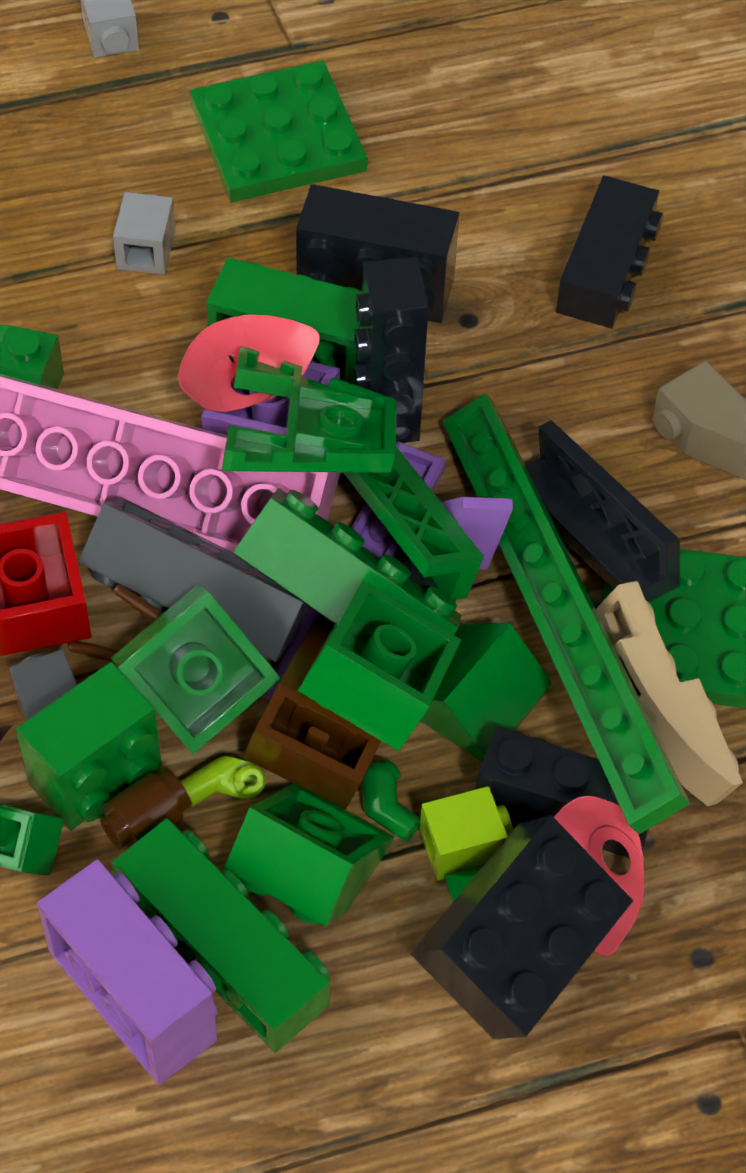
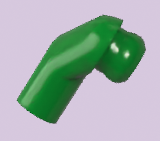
[361,760,420,843]

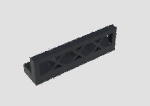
[525,420,680,602]

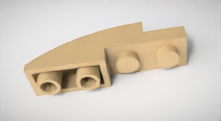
[596,581,743,806]

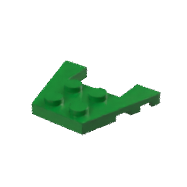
[221,346,397,473]

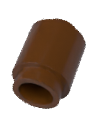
[101,769,191,849]

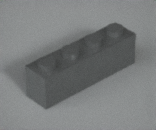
[78,497,310,662]

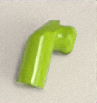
[180,756,266,807]

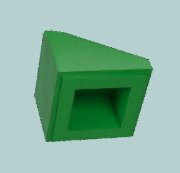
[0,804,64,876]

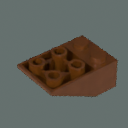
[243,618,381,809]

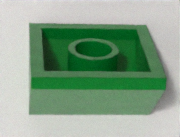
[420,623,552,762]

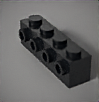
[353,256,429,444]

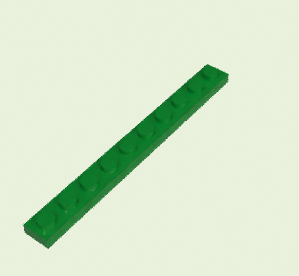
[443,393,690,834]

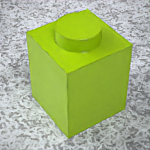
[419,786,513,881]

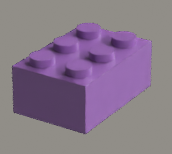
[37,859,218,1086]

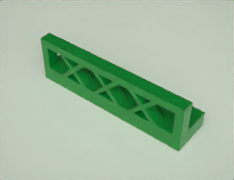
[343,446,484,600]

